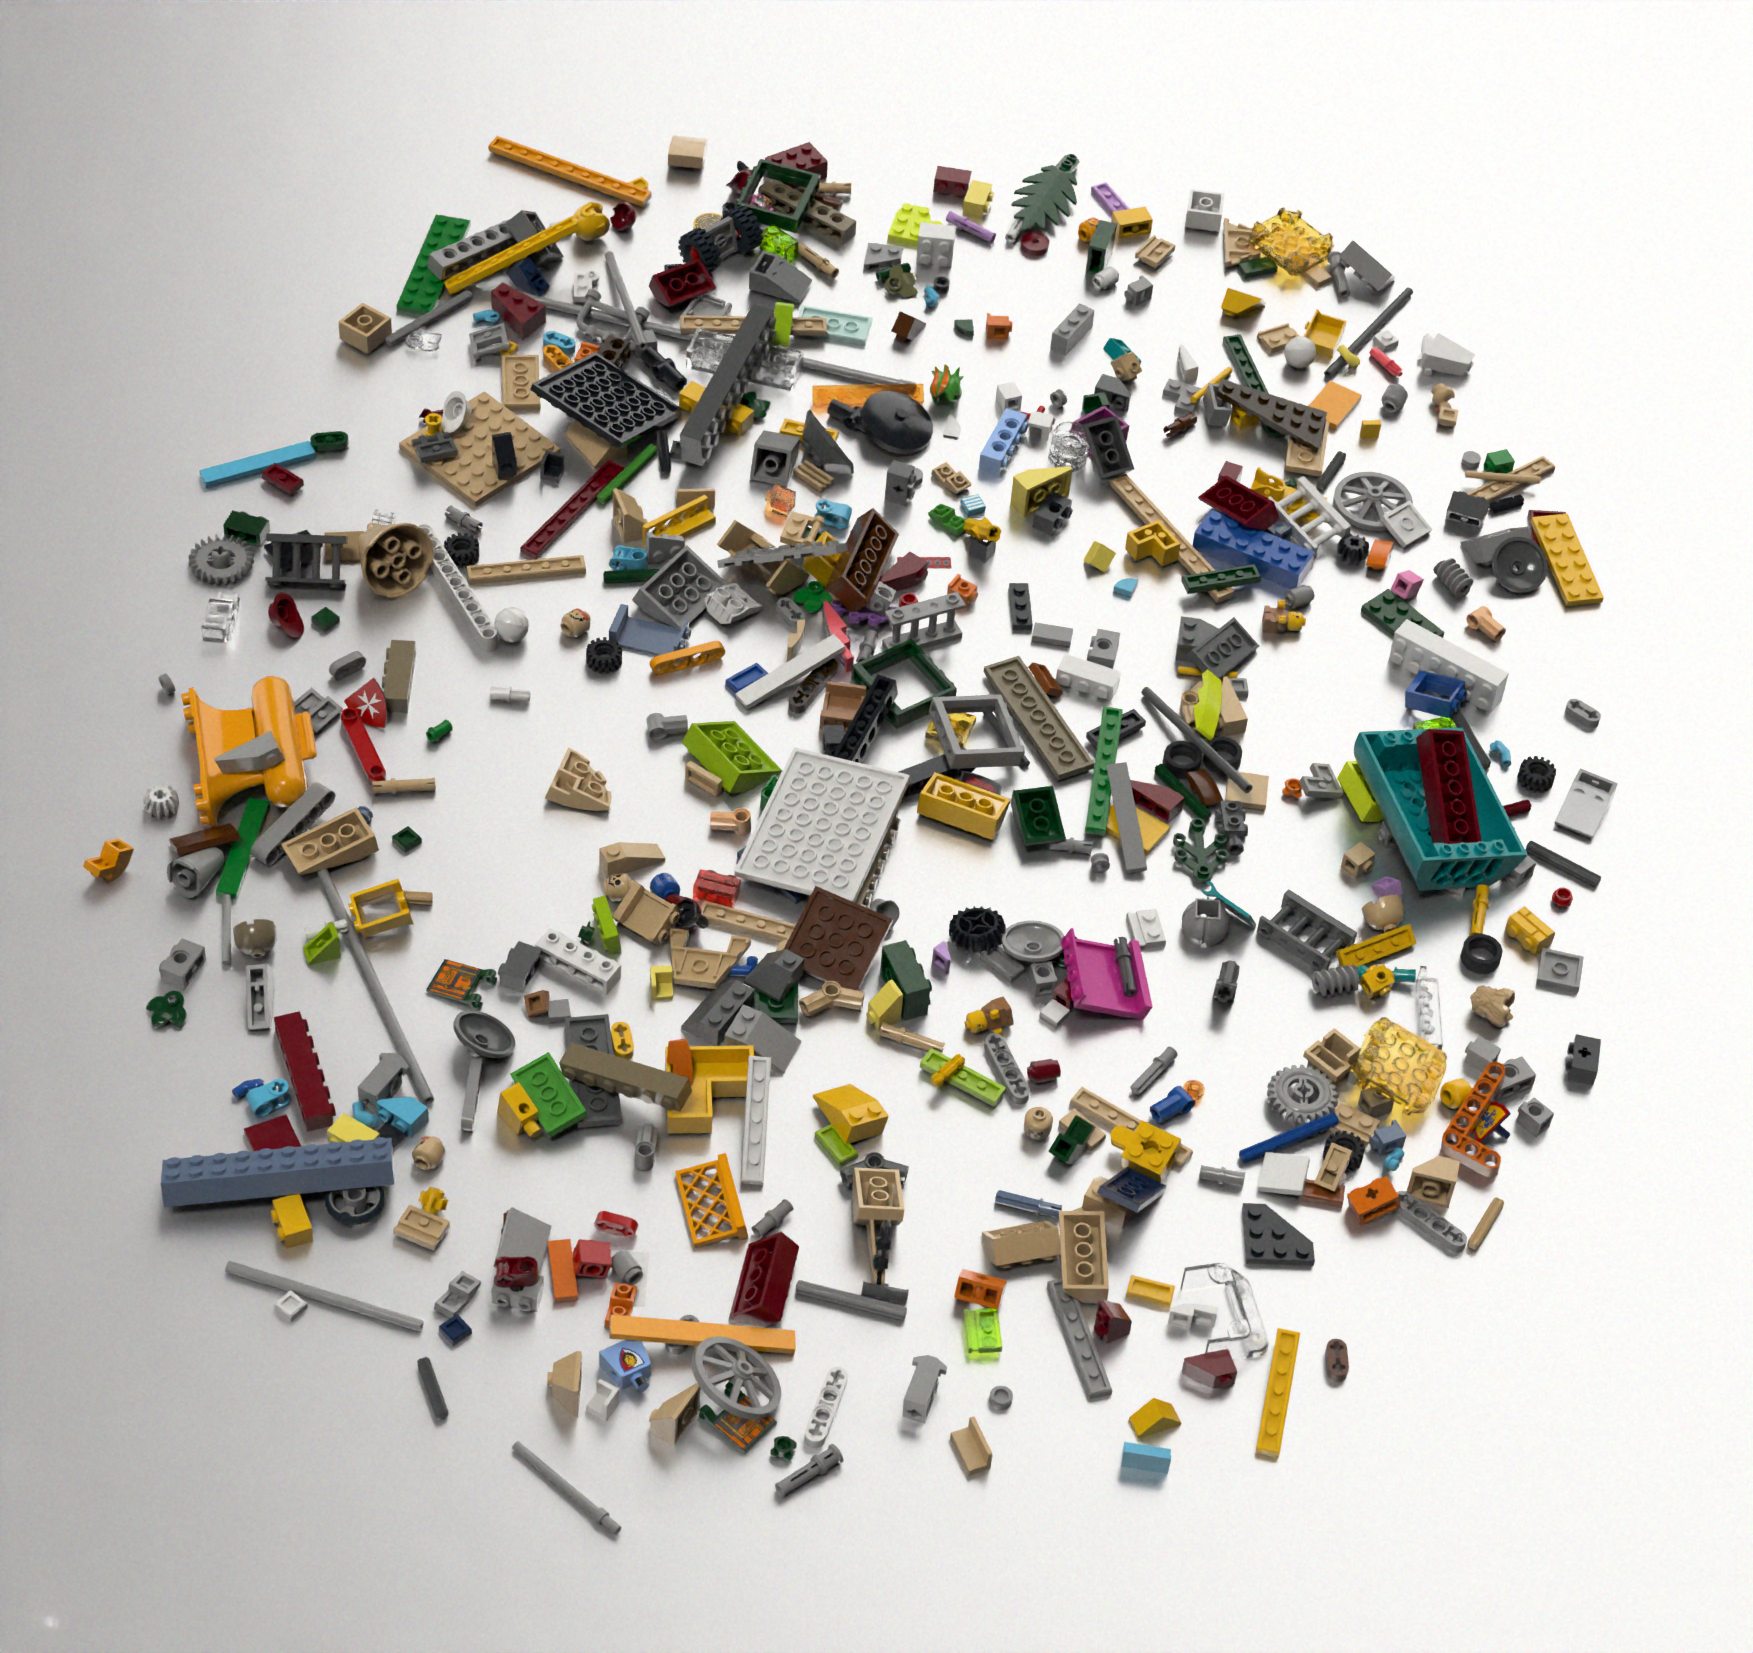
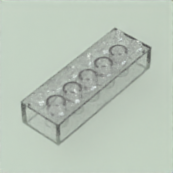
[686,328,804,392]

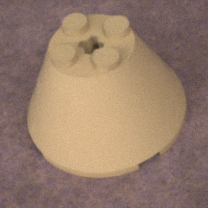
[358,523,434,598]

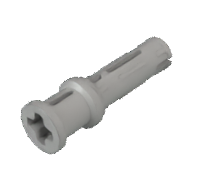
[1327,251,1350,298]
[775,1444,844,1497]

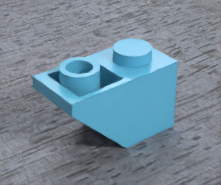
[376,1097,429,1138]

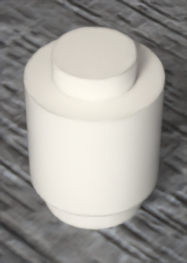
[1092,266,1119,290]

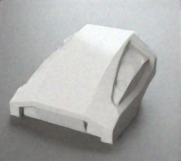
[704,583,762,624]

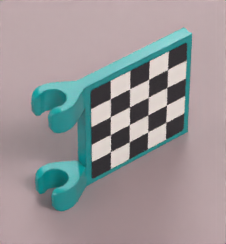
[1201,881,1257,928]

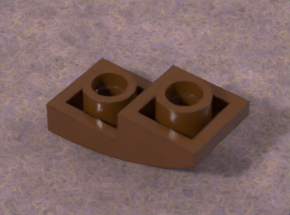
[1186,769,1223,807]

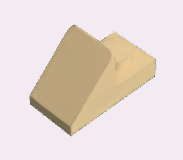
[1314,1143,1353,1192]

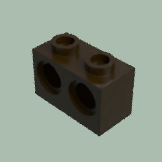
[597,335,631,369]

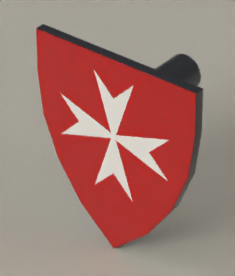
[344,678,387,728]

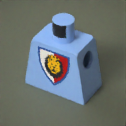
[599,1340,651,1392]

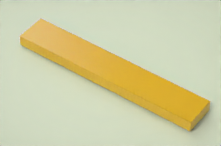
[1255,1328,1300,1458]

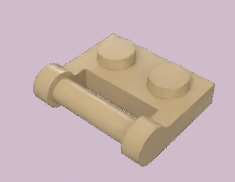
[780,511,825,546]

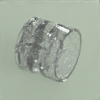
[1048,421,1090,472]

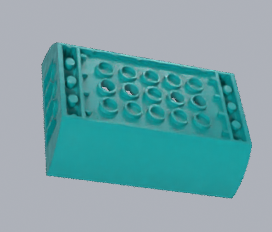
[1353,728,1528,891]

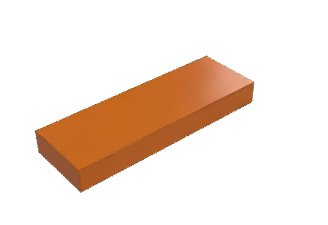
[548,1239,578,1302]

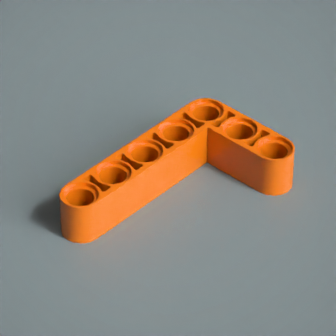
[1441,1062,1505,1178]

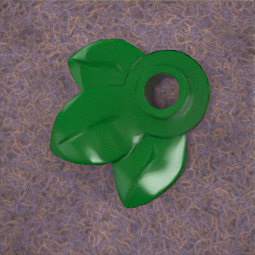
[793,581,832,614]

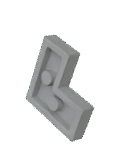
[1162,378,1201,415]
[1299,763,1343,799]

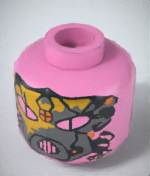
[749,193,774,211]

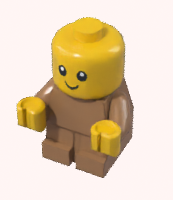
[1262,600,1306,634]
[964,996,1014,1036]

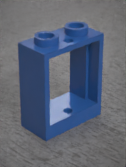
[1405,670,1467,719]

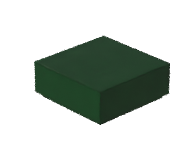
[311,607,340,632]
[392,826,422,853]

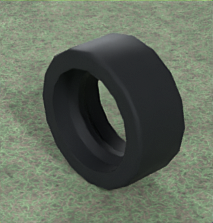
[1203,737,1243,775]
[1163,741,1202,779]
[1460,934,1503,974]

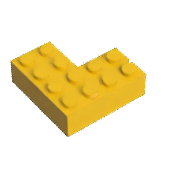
[665,1045,754,1134]

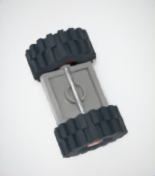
[678,205,763,273]

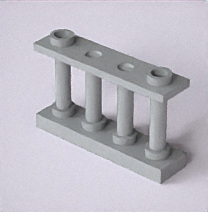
[882,592,966,650]

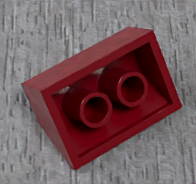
[648,258,716,307]

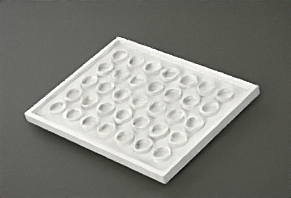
[734,747,910,903]

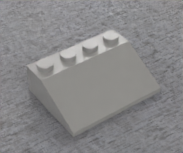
[632,545,728,630]

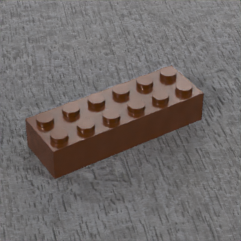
[826,508,899,612]

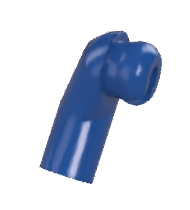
[729,956,758,976]
[232,1079,264,1099]

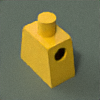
[497,1082,542,1139]

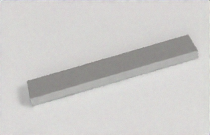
[1107,762,1147,874]
[1047,1279,1112,1399]

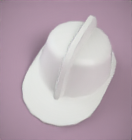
[441,391,472,433]

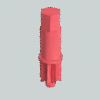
[1369,347,1403,377]

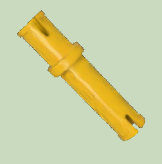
[1469,884,1490,936]

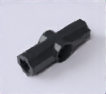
[641,347,687,391]
[827,399,866,433]

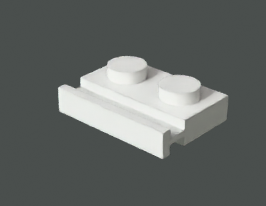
[1126,908,1167,948]

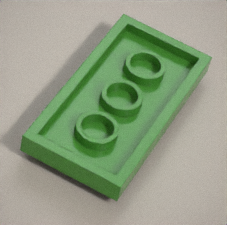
[510,1052,588,1138]

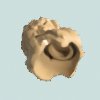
[1470,985,1515,1028]

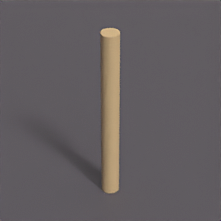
[1465,470,1541,484]

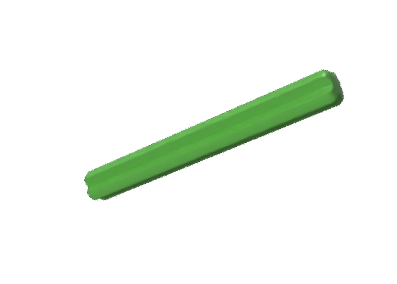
[597,444,658,504]

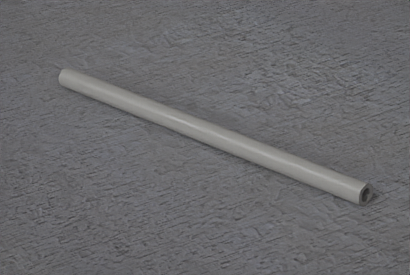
[225,1261,424,1332]

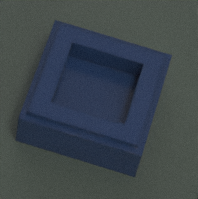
[439,1314,472,1346]

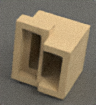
[1303,1028,1360,1086]

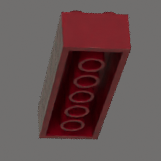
[1416,729,1482,844]

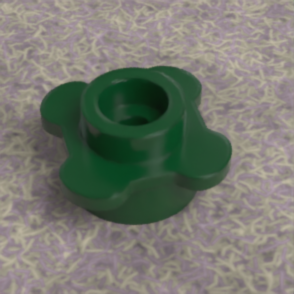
[578,921,595,944]
[770,1436,797,1461]

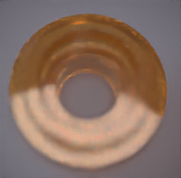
[1183,1080,1205,1101]

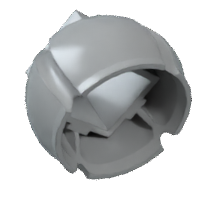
[1181,898,1229,947]

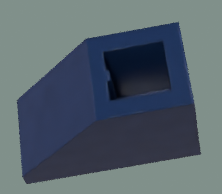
[506,257,550,296]

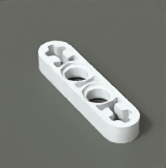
[804,1367,848,1448]

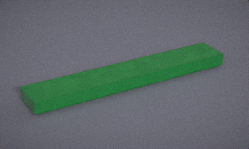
[216,798,270,899]

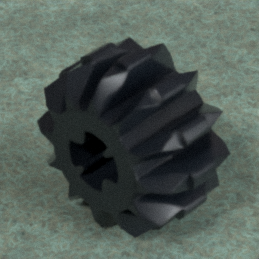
[1337,533,1369,565]

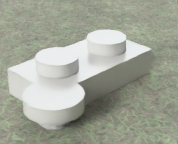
[574,270,599,302]

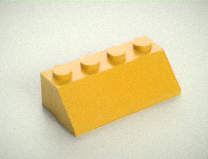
[917,772,1011,840]

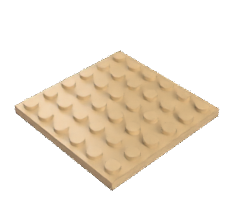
[399,391,561,507]

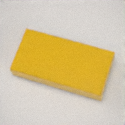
[1125,1275,1175,1309]

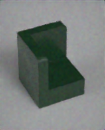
[1082,393,1110,416]

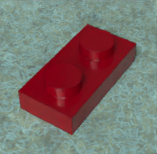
[262,463,304,495]

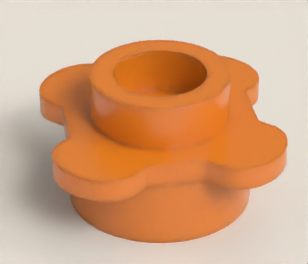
[1282,778,1302,798]

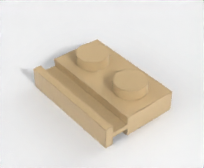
[1135,235,1176,268]
[1257,323,1300,354]
[1327,1102,1380,1147]
[393,1205,450,1251]

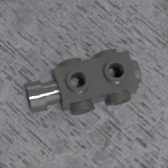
[1215,801,1248,855]

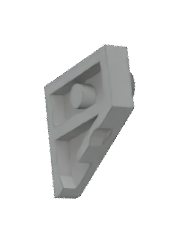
[646,532,685,565]

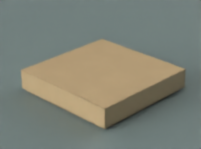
[1225,771,1269,810]

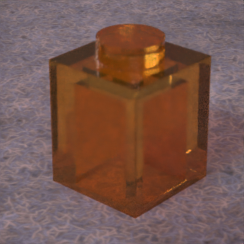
[765,484,796,517]

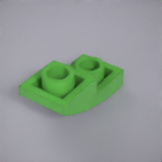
[928,504,967,536]

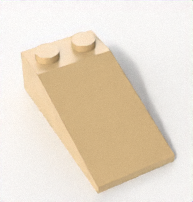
[281,807,379,875]

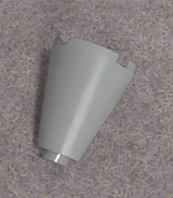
[167,847,225,898]

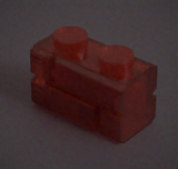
[693,869,741,908]

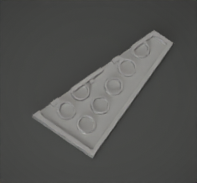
[717,540,848,568]

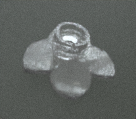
[406,326,442,352]

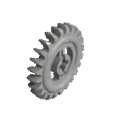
[189,534,254,584]
[1267,1064,1339,1125]

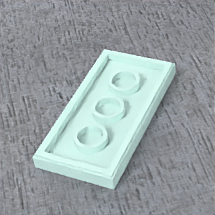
[798,305,873,346]

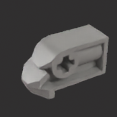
[358,1053,409,1114]
[902,1355,947,1423]

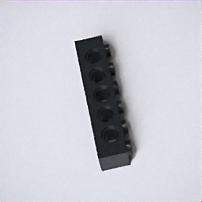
[833,674,898,763]

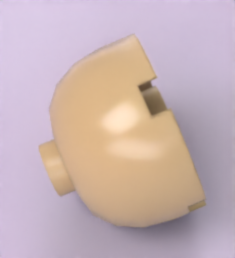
[1361,895,1405,932]

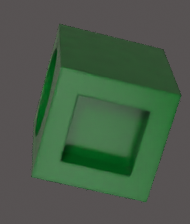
[1483,449,1515,474]

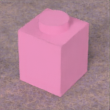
[1390,570,1424,599]

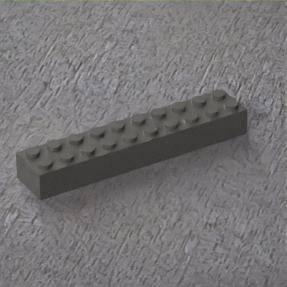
[680,304,777,466]

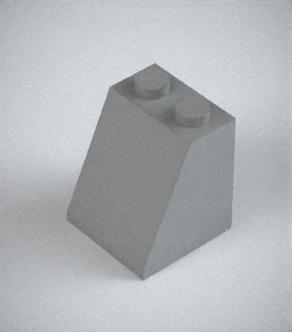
[750,430,801,486]

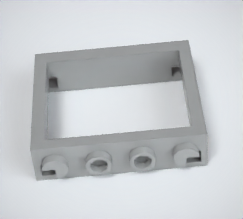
[929,694,1025,769]

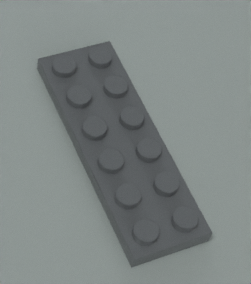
[565,1014,622,1128]

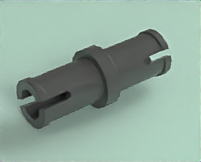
[861,1282,909,1304]

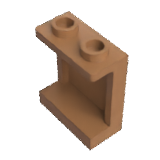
[819,681,866,733]

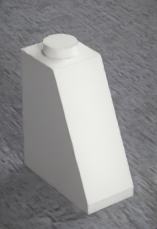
[1418,332,1476,376]

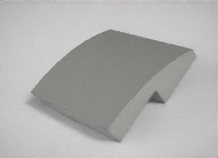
[294,687,343,734]

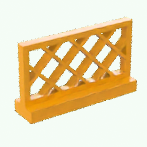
[675,1153,749,1248]

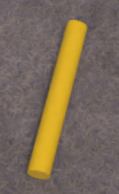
[1177,666,1237,678]

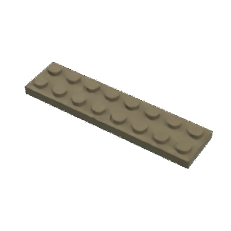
[983,655,1095,780]

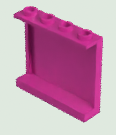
[1061,928,1153,1020]

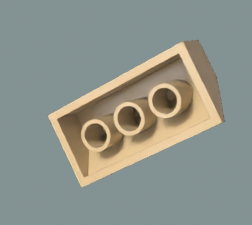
[1059,1211,1109,1303]

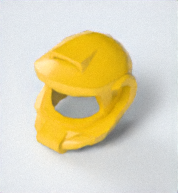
[573,202,610,241]

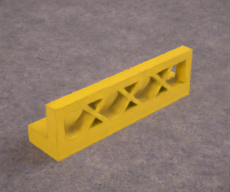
[642,495,716,545]

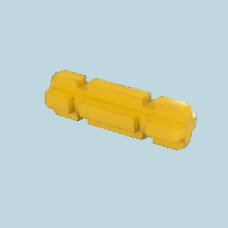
[930,1054,965,1087]

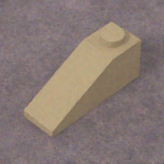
[1216,676,1248,736]
[599,842,666,879]

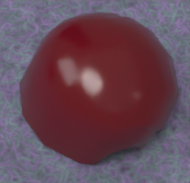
[610,202,636,230]

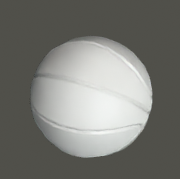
[1284,336,1316,369]
[494,607,529,642]

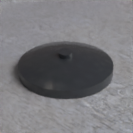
[860,391,933,454]

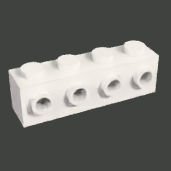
[535,928,621,995]

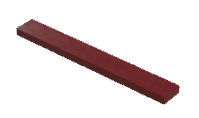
[520,460,624,559]

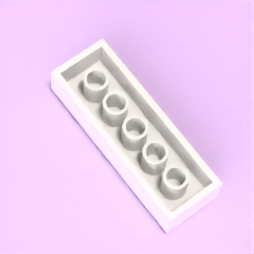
[1388,619,1509,714]

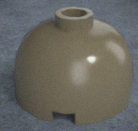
[233,919,277,958]

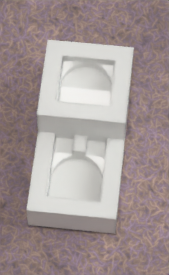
[1168,1304,1219,1329]

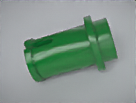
[426,720,453,742]

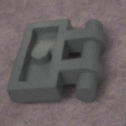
[411,431,458,463]

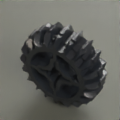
[949,905,1006,954]

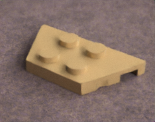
[1223,218,1261,267]

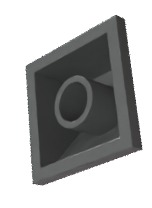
[743,949,804,1002]

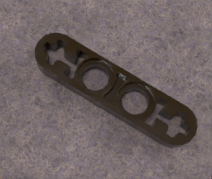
[788,658,838,713]

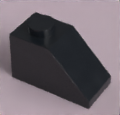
[492,432,517,478]

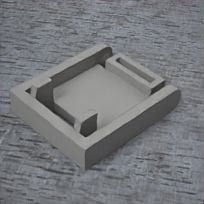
[682,295,732,316]

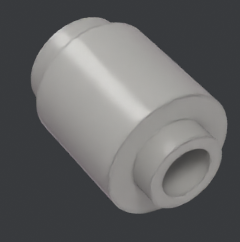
[1284,585,1315,609]
[611,1251,643,1285]

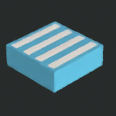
[960,494,986,516]

